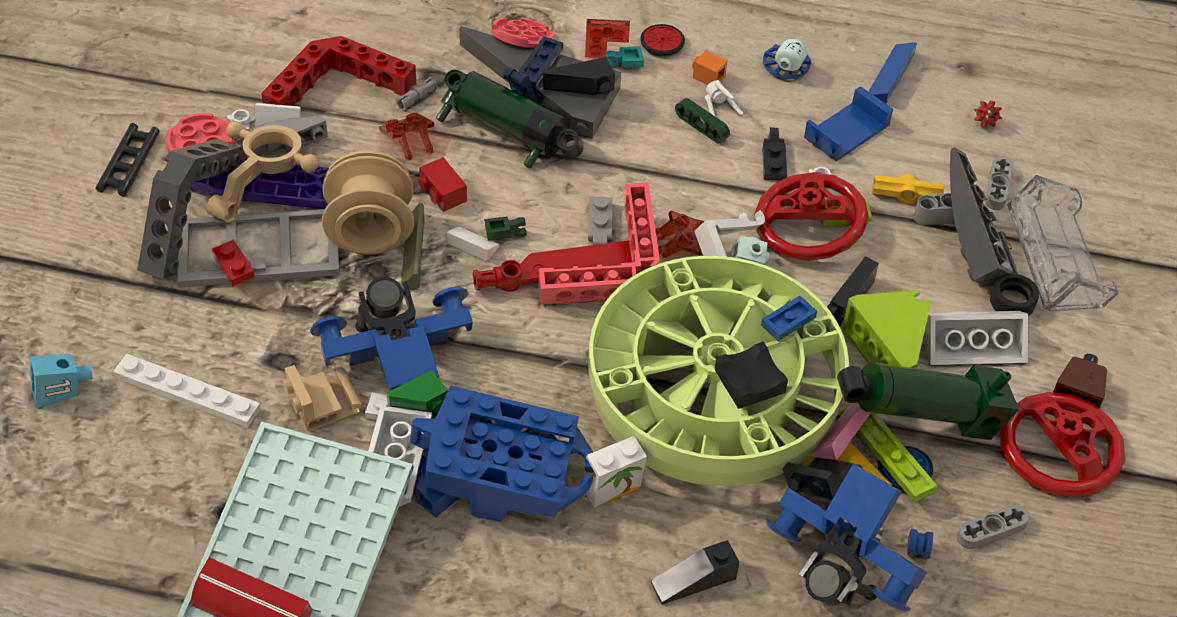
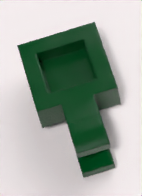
[484,216,527,241]

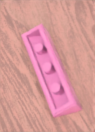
[813,403,871,460]

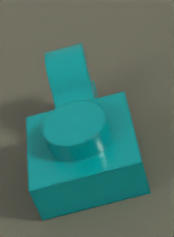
[606,46,644,68]

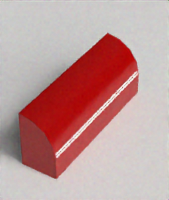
[191,557,313,617]

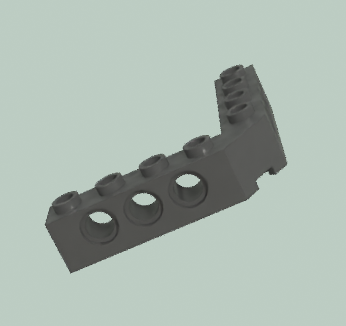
[137,139,241,279]

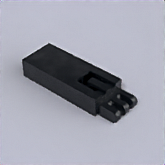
[827,256,879,327]

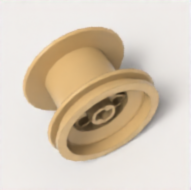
[322,150,414,255]

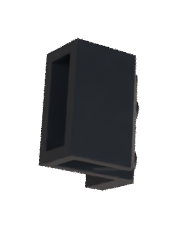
[782,457,862,501]

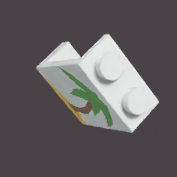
[586,436,647,508]

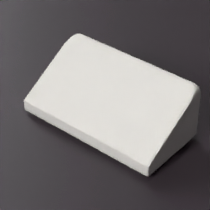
[255,103,302,127]
[447,226,500,261]

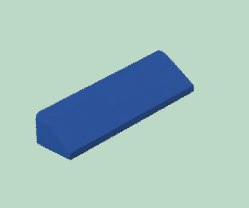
[868,42,917,104]

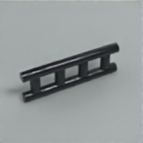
[95,123,160,197]

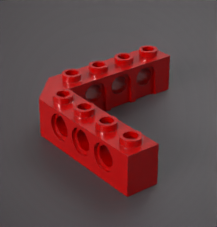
[261,36,417,106]

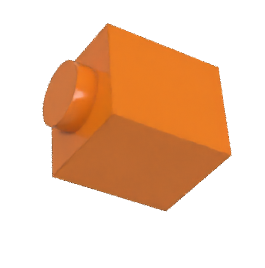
[692,50,728,85]

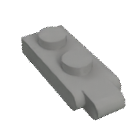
[588,197,613,245]

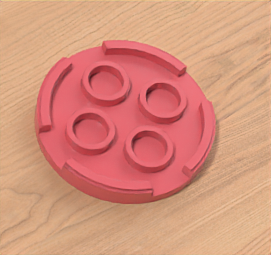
[491,17,556,48]
[166,113,235,152]

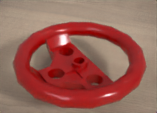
[754,172,869,261]
[1000,392,1126,497]

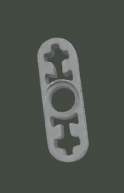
[985,156,1013,210]
[957,505,1029,549]

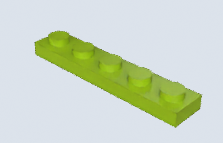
[842,407,937,503]

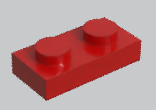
[211,239,255,286]

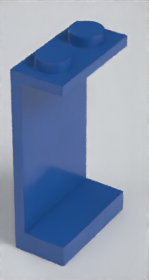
[804,86,893,161]

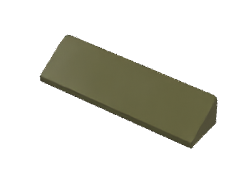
[401,203,425,290]

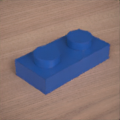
[761,296,817,341]

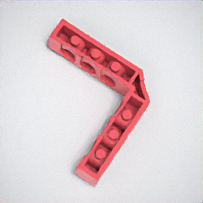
[539,182,660,305]

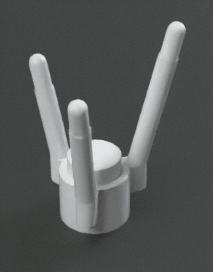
[704,80,744,116]

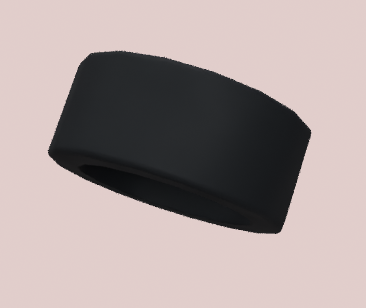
[990,273,1039,316]

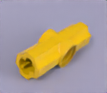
[872,174,944,204]

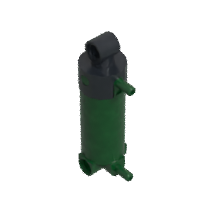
[436,69,584,168]

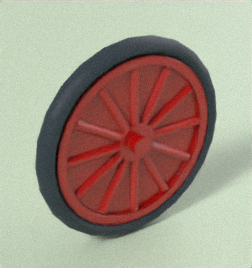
[640,24,685,56]

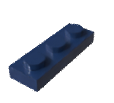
[517,36,563,89]

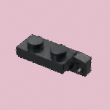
[762,127,787,180]

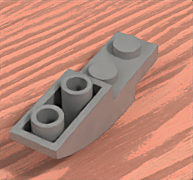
[235,117,328,159]

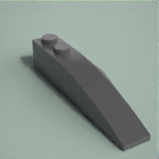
[950,147,1018,286]

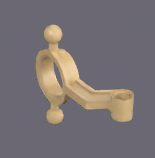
[206,121,319,223]

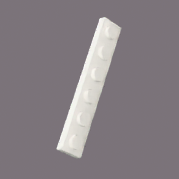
[113,354,261,428]

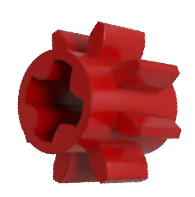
[974,100,1002,128]

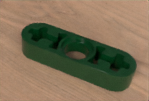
[675,98,730,143]

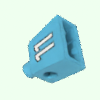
[29,354,92,408]

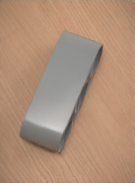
[914,193,955,225]

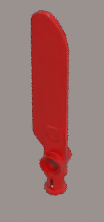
[473,240,632,292]

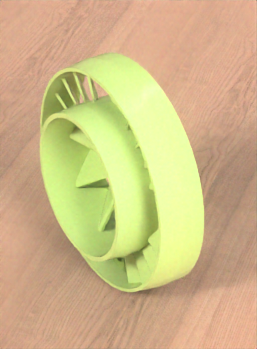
[589,256,849,486]

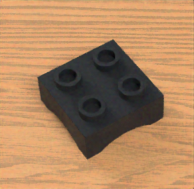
[715,341,788,409]

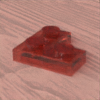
[585,19,630,58]

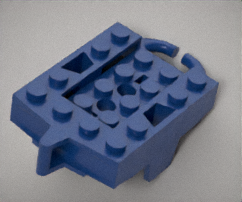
[410,386,594,522]

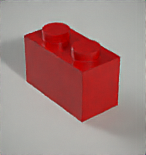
[418,157,467,212]

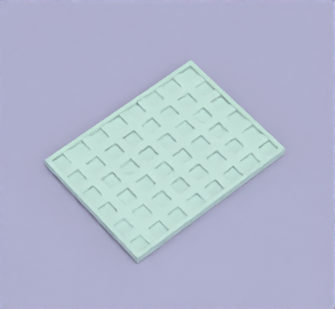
[177,421,414,617]

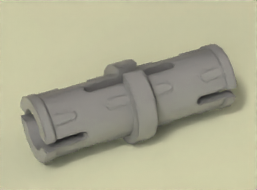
[396,77,438,111]

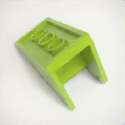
[842,290,931,368]

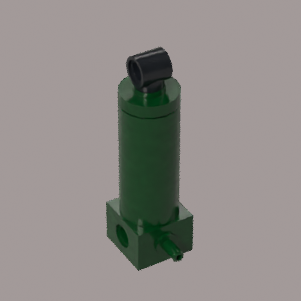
[837,362,1019,440]

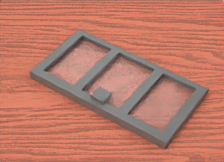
[177,209,340,288]

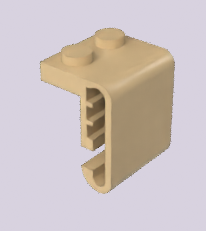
[283,365,364,431]

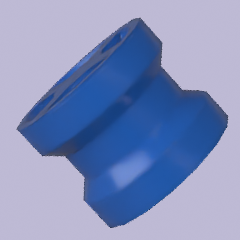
[907,529,933,559]

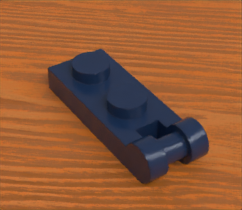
[503,66,538,103]

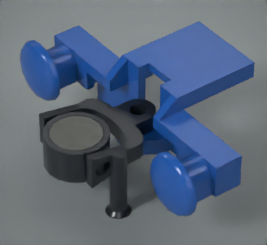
[310,277,473,391]
[766,463,927,612]

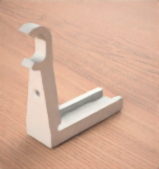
[694,210,765,257]

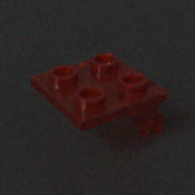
[379,113,435,161]
[655,211,704,258]

